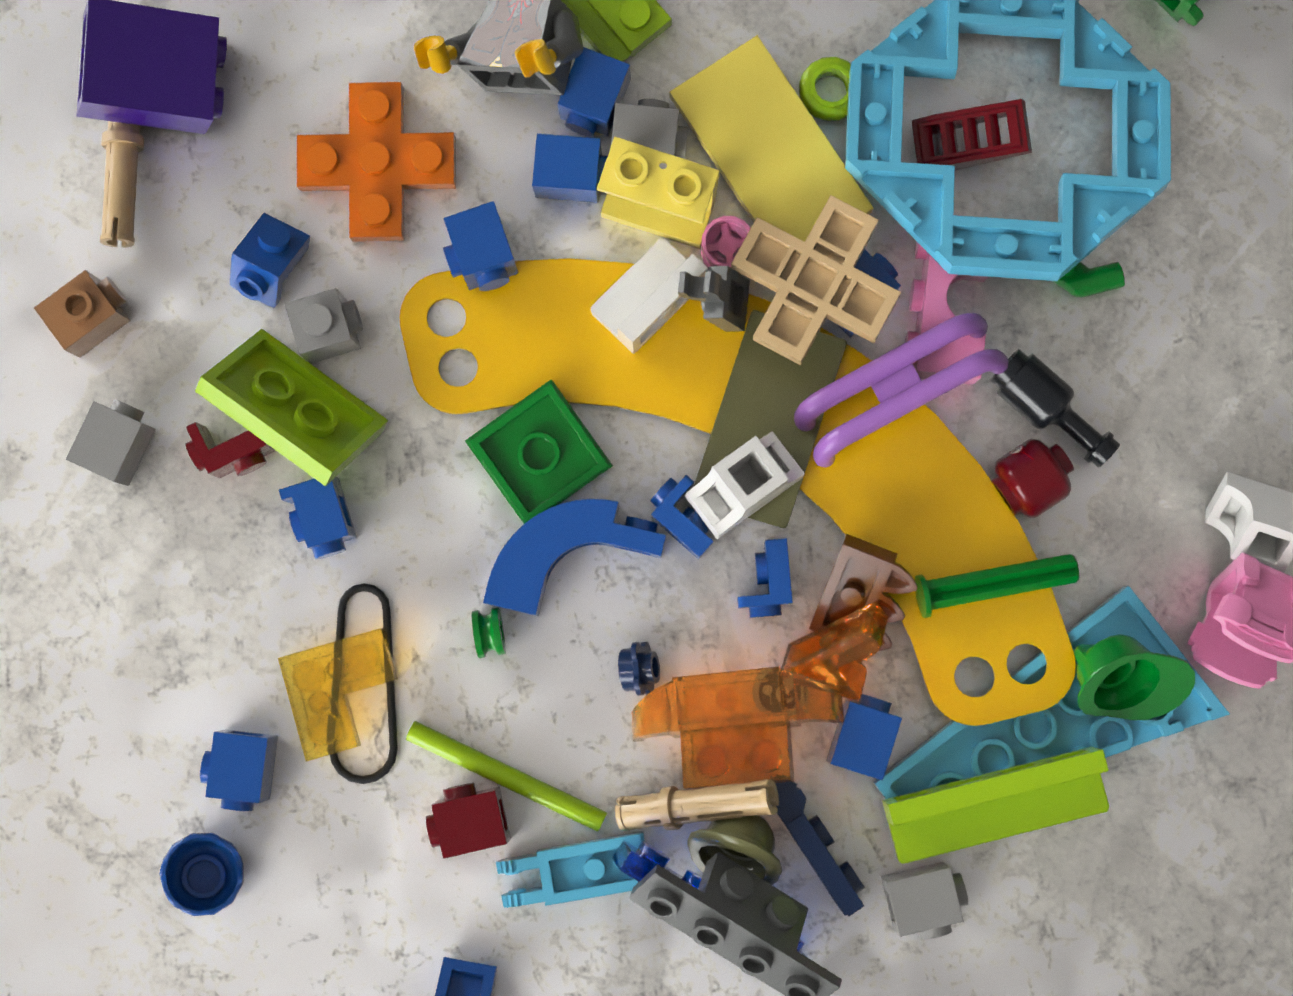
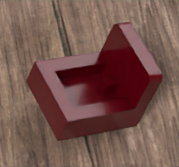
[185,422,276,478]

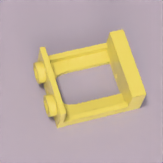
[597,136,720,249]

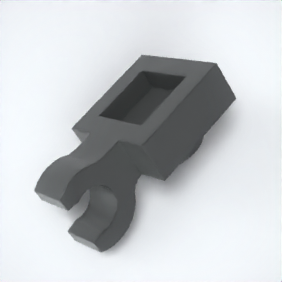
[678,266,750,332]

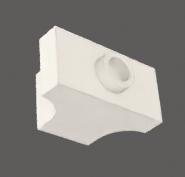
[685,431,805,539]
[1205,471,1293,573]

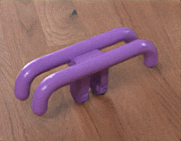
[794,313,1009,468]

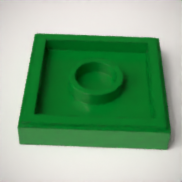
[465,379,613,524]

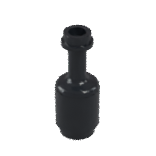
[990,349,1120,468]

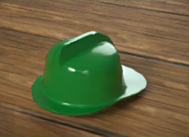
[1074,634,1195,720]

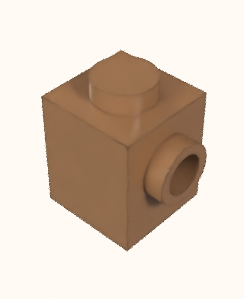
[34,270,131,358]

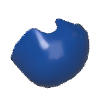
[159,833,244,916]

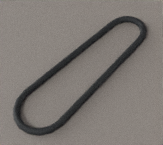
[329,583,398,784]

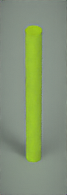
[406,721,607,832]

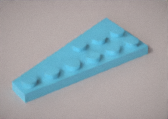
[873,586,1230,799]

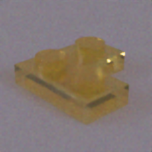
[278,628,398,762]

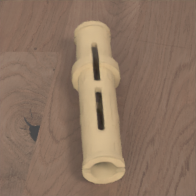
[100,121,144,248]
[615,779,779,831]

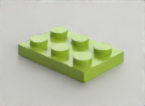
[195,329,388,486]

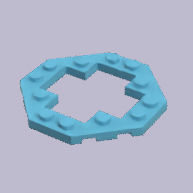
[845,0,1171,281]

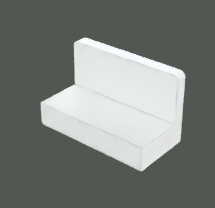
[591,238,708,354]

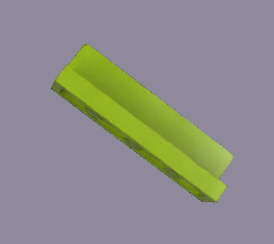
[882,747,1109,864]

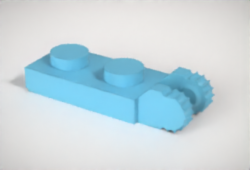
[496,831,650,908]

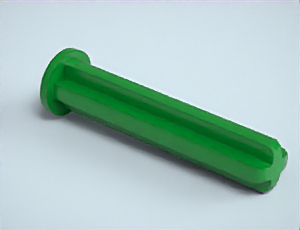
[915,554,1080,618]

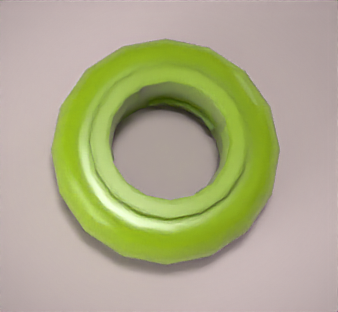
[799,57,851,121]

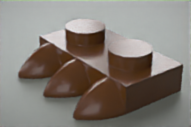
[809,534,918,651]

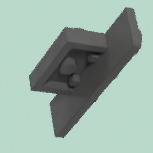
[629,852,842,996]

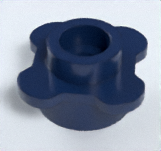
[618,642,660,696]

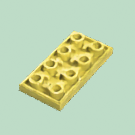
[669,35,874,242]

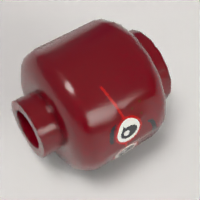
[991,439,1074,518]

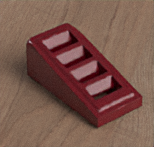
[912,99,1032,171]

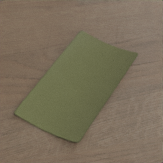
[694,310,847,528]

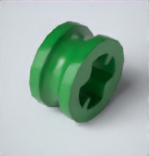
[471,607,506,658]

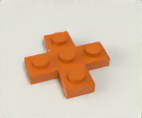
[297,82,456,242]

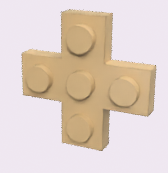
[731,195,901,365]

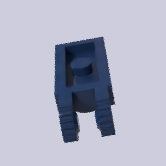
[772,775,865,917]

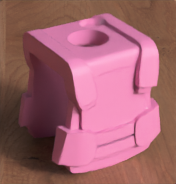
[1187,553,1293,689]

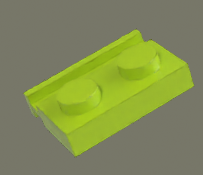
[561,0,672,62]

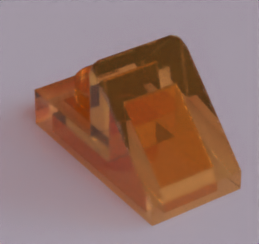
[779,601,888,700]

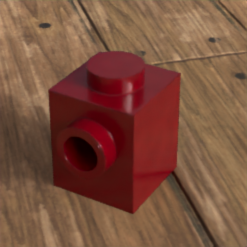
[426,782,511,859]

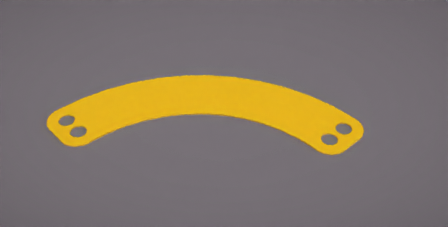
[400,258,1076,726]

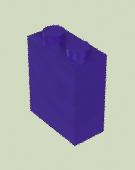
[76,0,227,134]

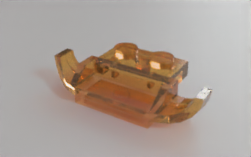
[631,667,844,790]

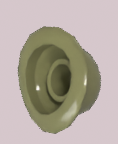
[687,815,782,885]

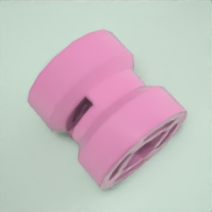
[701,216,751,273]

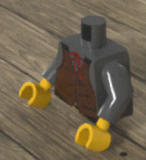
[414,0,583,95]

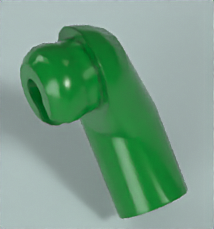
[1052,262,1125,298]

